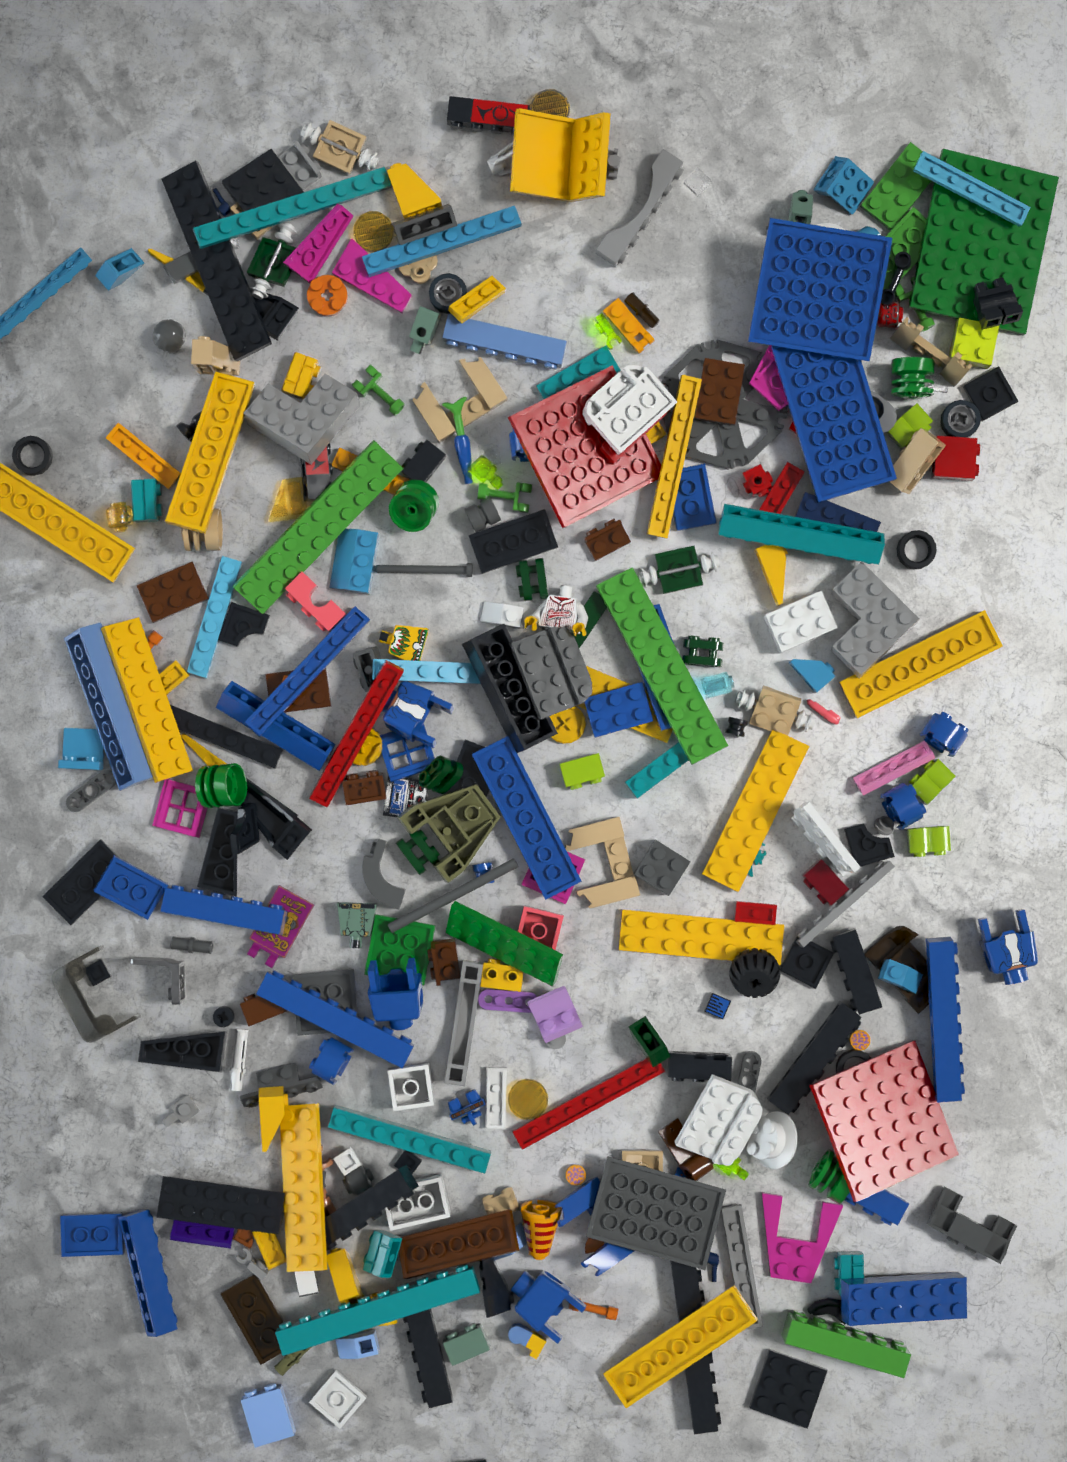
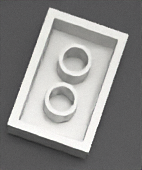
[763,590,838,653]
[385,1174,451,1231]

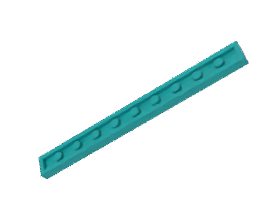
[193,167,392,249]

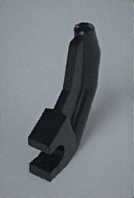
[807,1298,846,1325]

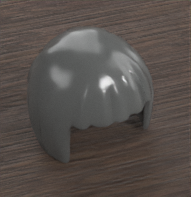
[152,319,186,354]

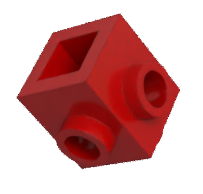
[742,464,773,498]

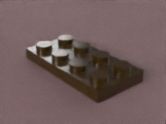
[220,1274,285,1365]

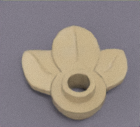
[399,255,438,284]

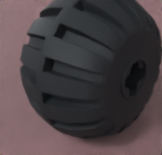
[729,948,781,998]

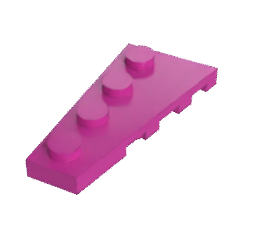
[332,238,412,314]

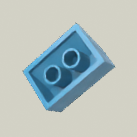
[329,528,379,595]

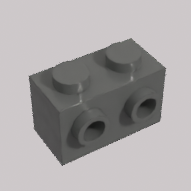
[353,646,381,692]

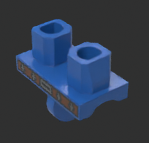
[448,1089,486,1126]

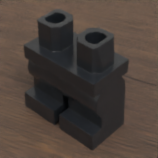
[973,277,1023,330]

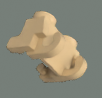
[482,1187,521,1215]

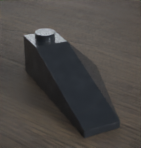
[479,1258,515,1318]

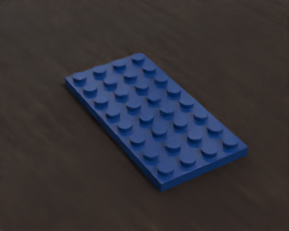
[771,346,897,503]

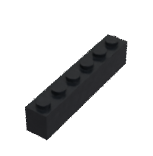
[767,1001,862,1115]
[325,1165,419,1251]
[400,1280,453,1408]

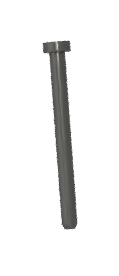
[375,563,473,577]

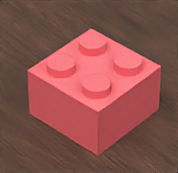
[518,905,564,950]

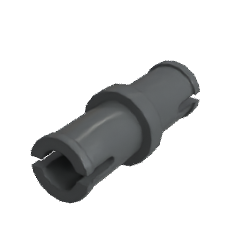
[171,936,214,954]

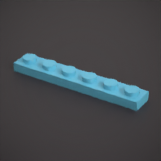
[913,151,1031,227]
[187,556,242,678]
[372,659,481,684]

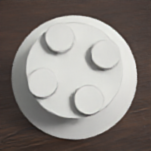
[747,1111,797,1169]

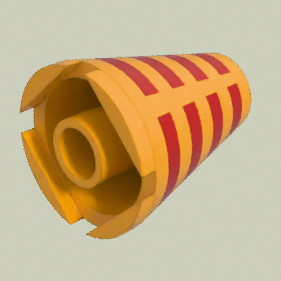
[521,1200,562,1260]

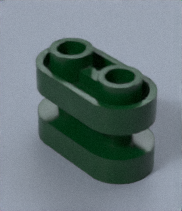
[516,558,548,601]
[682,636,724,667]
[418,755,463,794]
[396,829,440,875]

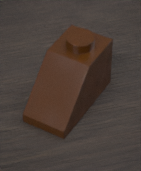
[240,993,288,1026]

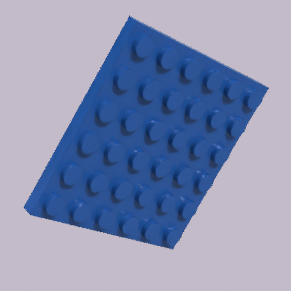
[748,218,893,361]

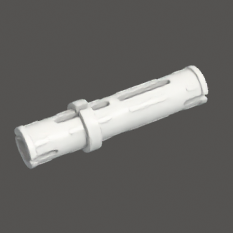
[229,1029,249,1091]

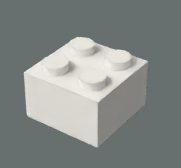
[388,1062,435,1111]

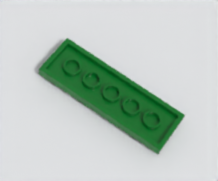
[445,901,563,986]

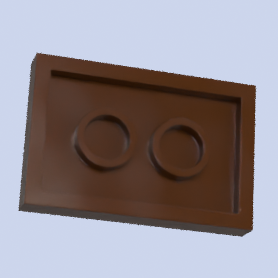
[695,358,745,426]
[137,562,209,623]
[265,668,332,713]

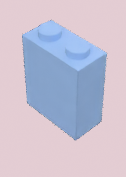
[241,1383,296,1448]

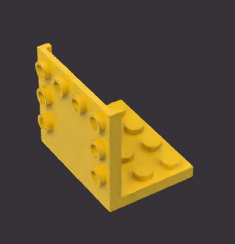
[510,108,611,202]

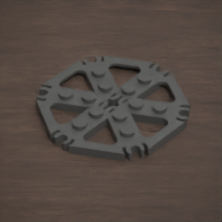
[662,339,788,469]

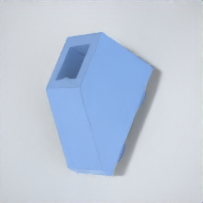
[335,1329,380,1359]

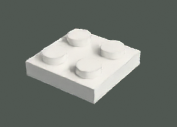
[309,1370,367,1429]

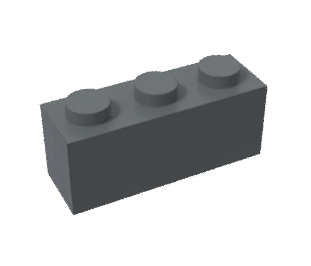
[391,204,458,245]

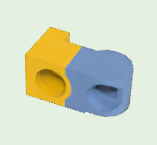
[508,1323,547,1360]

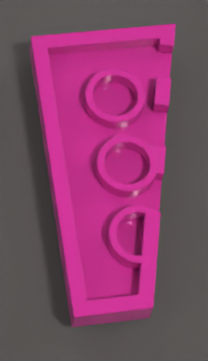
[283,204,353,283]

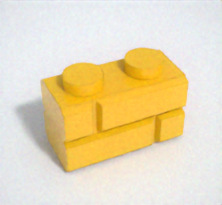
[281,352,321,400]

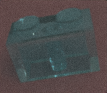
[701,672,734,699]

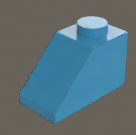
[95,248,145,291]
[789,659,835,693]
[877,959,923,994]

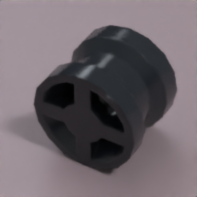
[725,717,748,737]
[213,1006,235,1027]

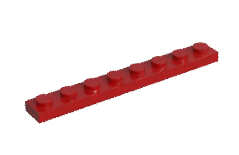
[309,660,404,807]
[512,1058,665,1150]

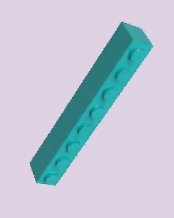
[719,504,885,565]
[328,1105,491,1174]

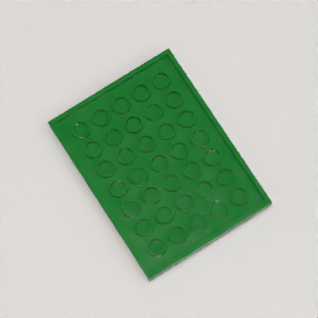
[908,149,1059,335]

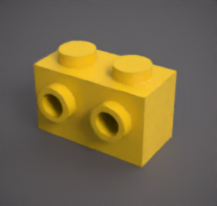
[480,958,523,992]

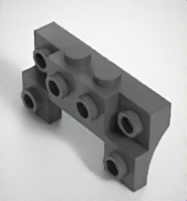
[926,1186,1017,1264]

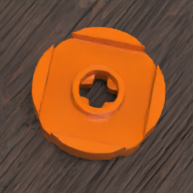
[307,275,348,317]

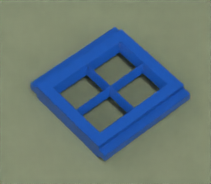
[380,724,435,782]

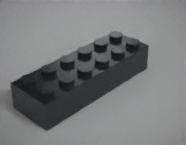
[462,624,558,753]
[156,1176,285,1234]

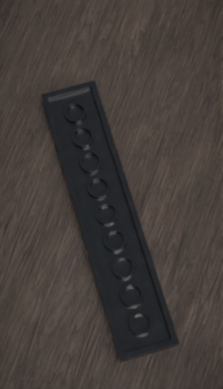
[162,160,272,362]

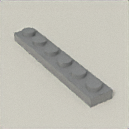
[796,861,895,948]
[721,1204,763,1330]

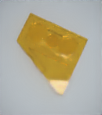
[269,477,308,523]

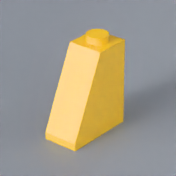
[387,163,442,219]
[327,1248,365,1305]

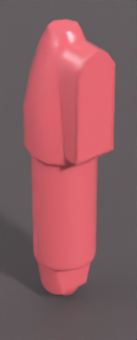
[807,699,841,724]

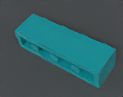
[625,742,689,799]

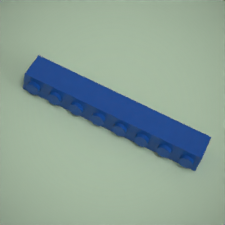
[926,937,965,1103]
[256,970,414,1069]

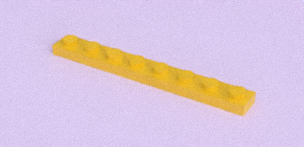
[647,375,702,539]

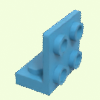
[813,156,874,215]
[58,728,104,770]

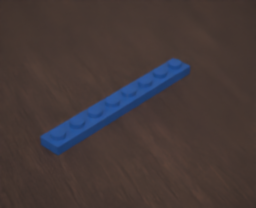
[244,606,370,737]

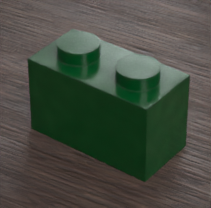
[628,1016,670,1067]

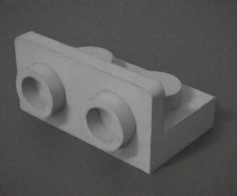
[278,140,322,190]

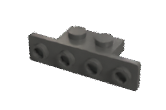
[240,1063,323,1108]

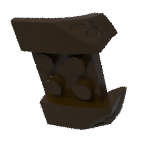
[864,926,929,1014]

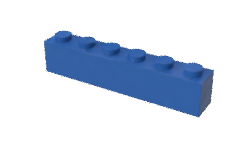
[216,681,336,771]
[160,885,288,935]
[119,1209,178,1337]

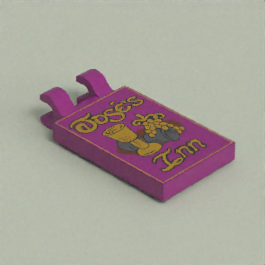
[247,885,315,968]

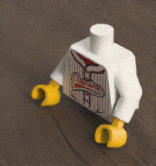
[524,585,588,636]

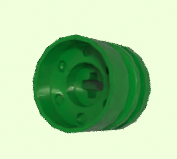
[891,357,935,399]
[195,763,247,808]
[808,1149,850,1204]

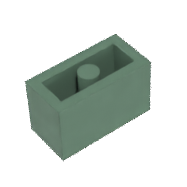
[443,1323,490,1366]

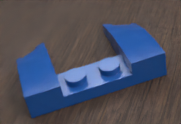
[555,1177,635,1276]

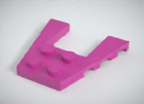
[749,345,788,411]
[762,1192,843,1283]

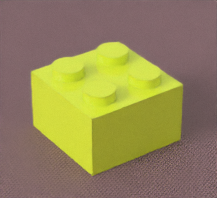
[949,318,999,369]

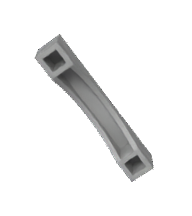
[596,149,684,267]
[444,960,483,1087]

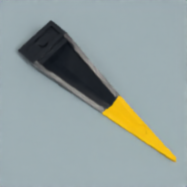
[148,249,299,341]
[181,734,312,860]

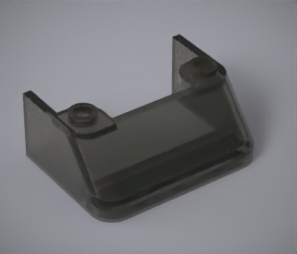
[52,945,141,1043]

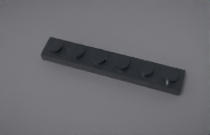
[170,705,283,769]

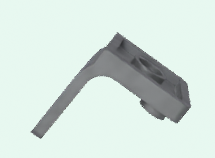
[130,957,185,1005]

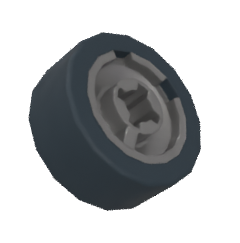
[429,273,467,314]
[940,400,981,438]

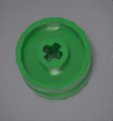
[389,479,439,532]

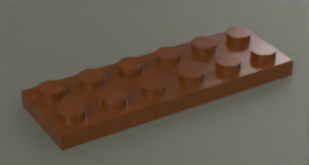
[399,1209,520,1279]

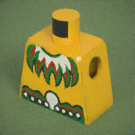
[379,625,429,661]

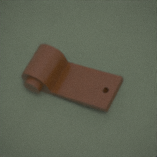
[658,1118,714,1181]

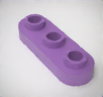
[478,989,538,1013]

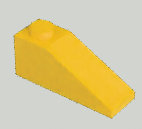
[754,545,788,606]
[259,1086,288,1152]

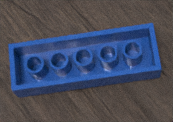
[841,1272,967,1326]

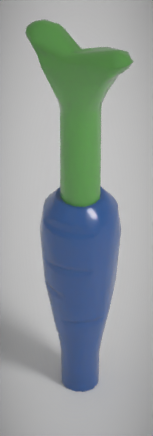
[442,397,473,484]

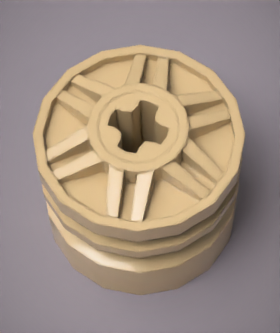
[181,508,223,551]

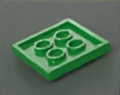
[364,914,436,986]

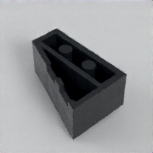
[667,1051,732,1082]

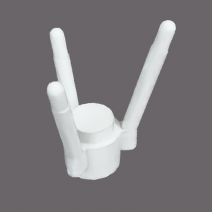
[487,142,513,177]

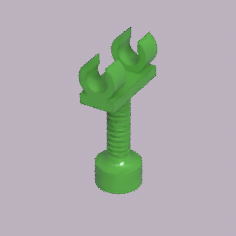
[895,276,935,332]
[352,365,405,416]
[477,482,532,513]

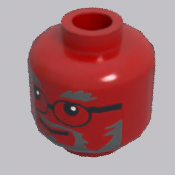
[877,302,903,328]

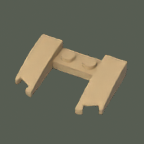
[890,317,973,387]
[412,357,508,443]
[565,817,640,908]

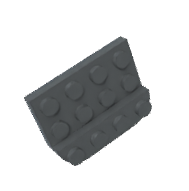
[509,627,592,720]

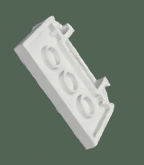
[583,365,677,455]
[791,802,861,876]
[675,1074,762,1166]

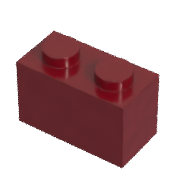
[802,859,849,906]

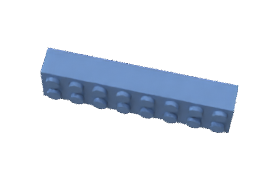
[64,622,153,791]

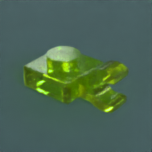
[594,313,622,350]
[468,455,503,490]
[714,1157,749,1181]

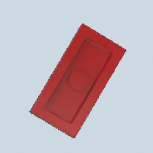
[734,901,777,925]

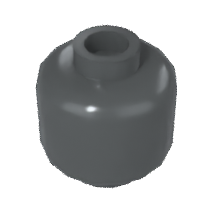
[342,1166,374,1196]

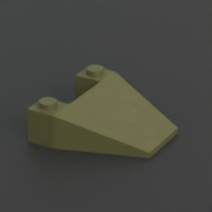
[397,784,501,883]

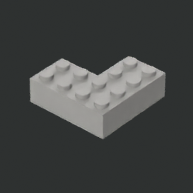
[244,374,360,465]
[831,562,920,679]

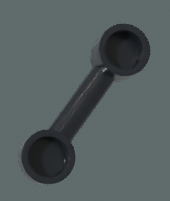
[881,252,911,306]

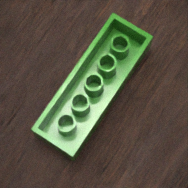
[781,1310,911,1378]

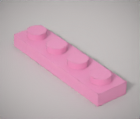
[853,741,935,796]

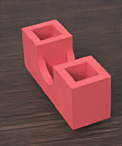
[285,572,347,632]

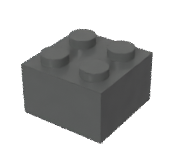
[634,840,691,896]

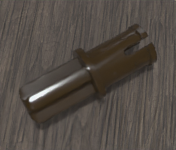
[624,292,660,328]

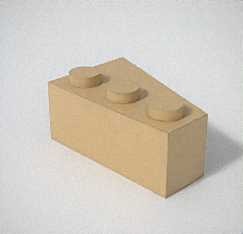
[191,336,240,376]

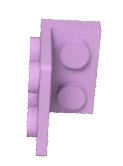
[528,986,583,1043]

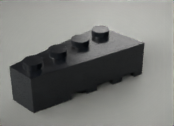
[197,807,238,897]
[138,1031,227,1073]

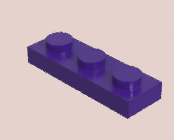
[170,1220,235,1249]

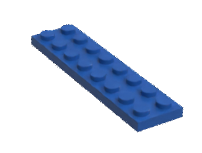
[472,736,582,900]

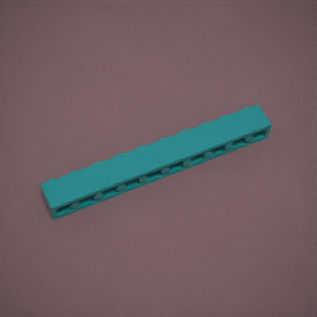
[275,1264,480,1356]

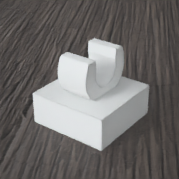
[334,1147,362,1176]

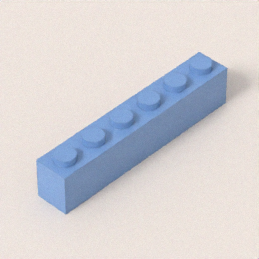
[443,314,567,370]

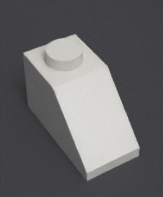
[480,601,524,629]

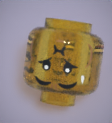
[106,502,134,532]

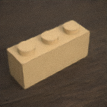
[890,428,946,494]

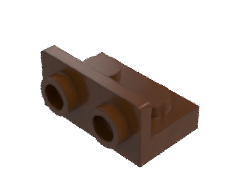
[584,519,631,561]
[342,770,387,805]
[427,938,460,986]

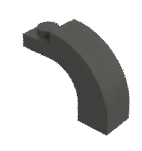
[362,839,406,909]

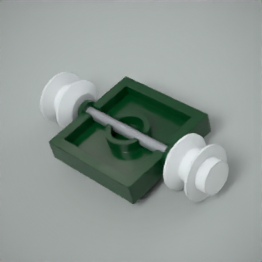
[247,223,297,300]
[638,545,720,594]

